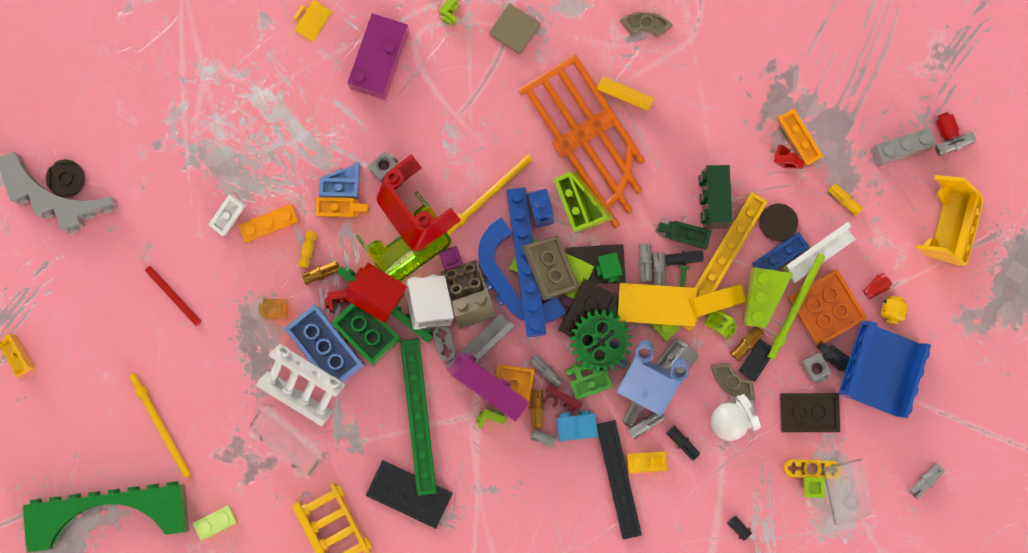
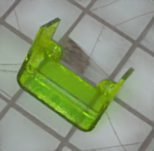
[355,191,451,282]

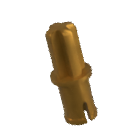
[301,261,340,285]
[730,327,764,361]
[530,389,545,428]

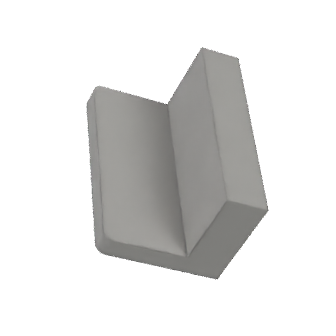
[656,338,699,373]

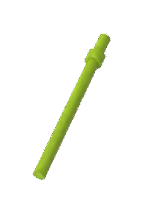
[767,253,825,360]

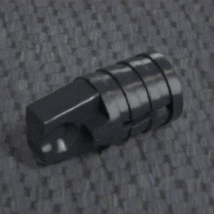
[816,341,850,371]

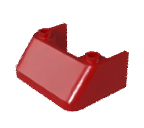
[376,154,461,251]

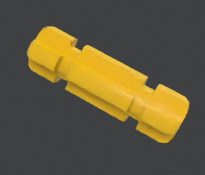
[298,231,317,268]

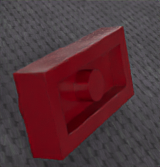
[543,385,583,412]

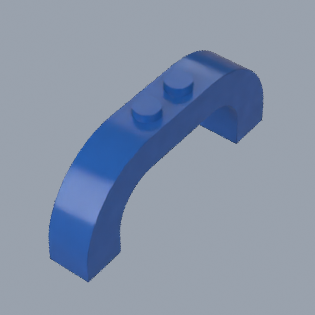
[478,217,566,324]

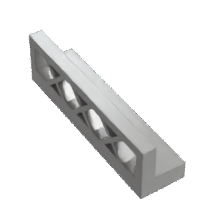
[446,313,515,369]

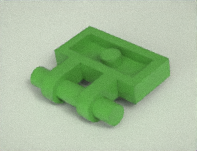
[565,357,613,400]

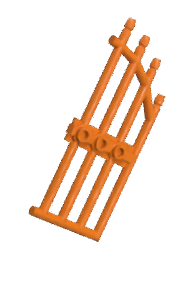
[517,54,645,228]

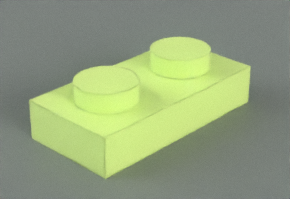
[193,505,238,541]

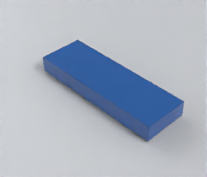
[751,232,810,271]

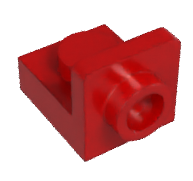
[774,144,805,169]
[325,290,349,313]

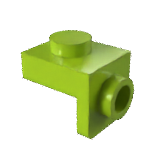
[476,408,507,429]

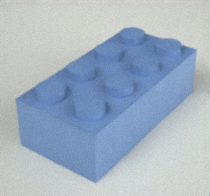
[284,304,365,383]

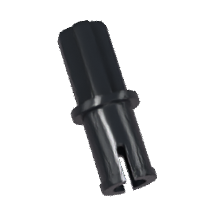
[665,250,704,266]
[666,425,700,461]

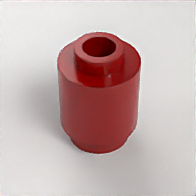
[935,112,960,141]

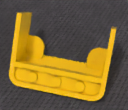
[916,175,984,266]

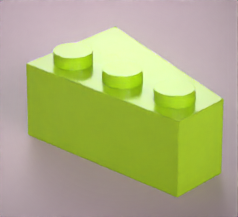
[554,172,614,233]
[743,268,793,328]

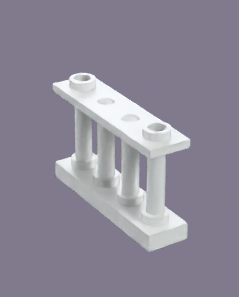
[256,344,346,426]

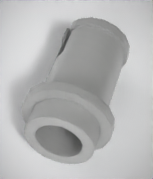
[531,428,557,448]

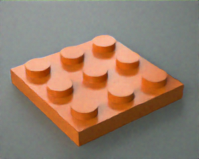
[787,269,867,346]

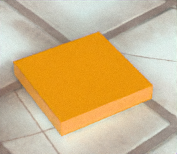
[495,364,535,408]

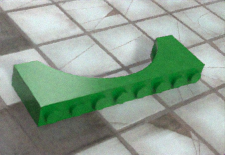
[23,481,189,553]

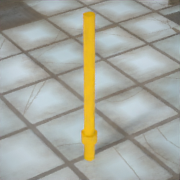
[446,155,533,235]
[129,373,192,478]

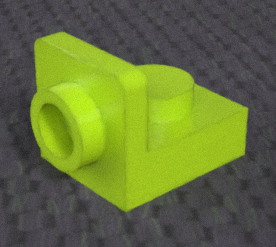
[439,0,459,26]
[704,311,737,340]

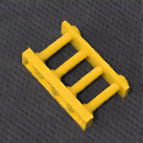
[291,483,372,553]

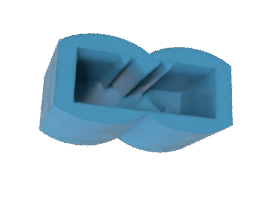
[556,410,598,441]

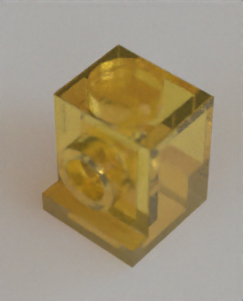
[259,299,289,320]

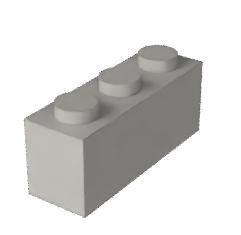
[870,128,937,167]

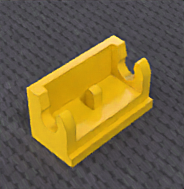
[0,334,35,378]

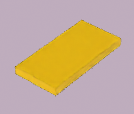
[618,283,697,327]

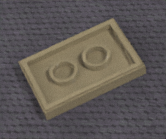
[522,235,579,300]

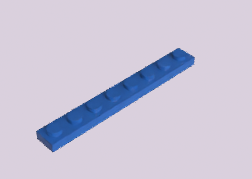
[506,187,546,338]

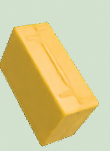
[294,0,333,42]

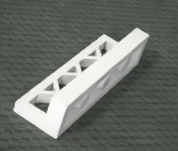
[782,222,856,284]

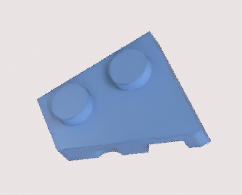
[319,162,360,199]

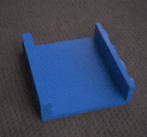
[838,321,931,418]

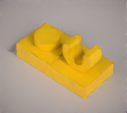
[627,451,667,473]

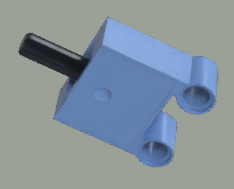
[617,340,689,426]

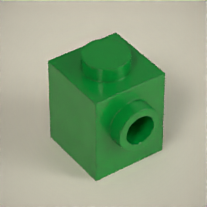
[596,252,623,283]

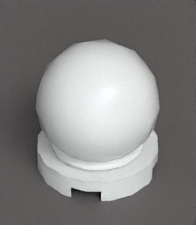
[711,394,761,441]

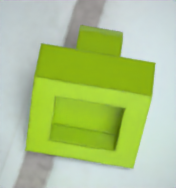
[803,477,825,498]

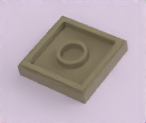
[489,3,540,55]

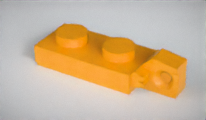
[315,197,369,218]

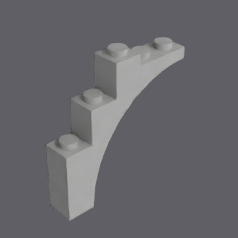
[0,152,119,234]

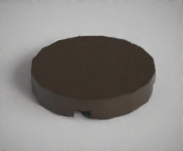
[46,159,85,198]
[759,203,798,242]

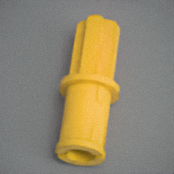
[828,183,863,216]

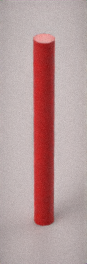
[145,266,202,326]

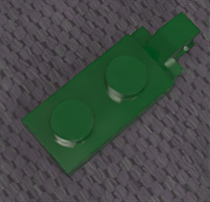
[657,221,712,250]

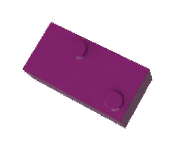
[347,13,409,100]
[447,352,530,422]

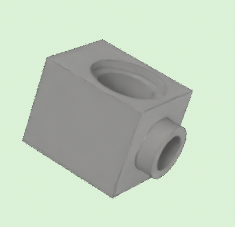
[368,151,398,183]
[799,352,831,384]

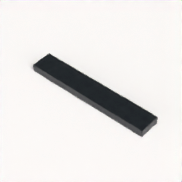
[597,420,642,540]

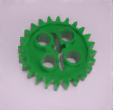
[569,309,632,373]

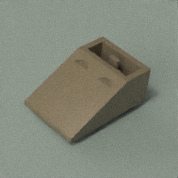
[441,260,496,329]

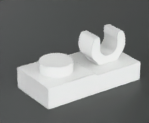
[208,194,246,236]

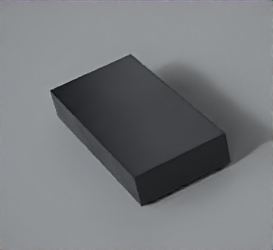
[738,339,772,382]

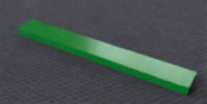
[400,339,437,496]

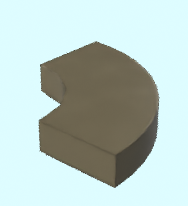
[620,12,673,38]
[711,363,755,400]

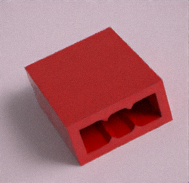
[345,263,408,323]

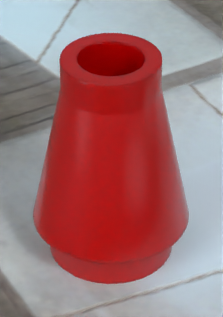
[863,273,893,299]

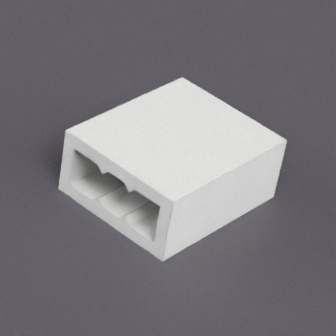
[405,274,454,330]

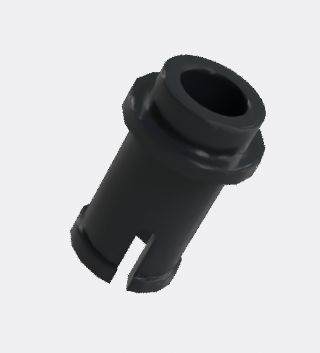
[727,515,752,541]

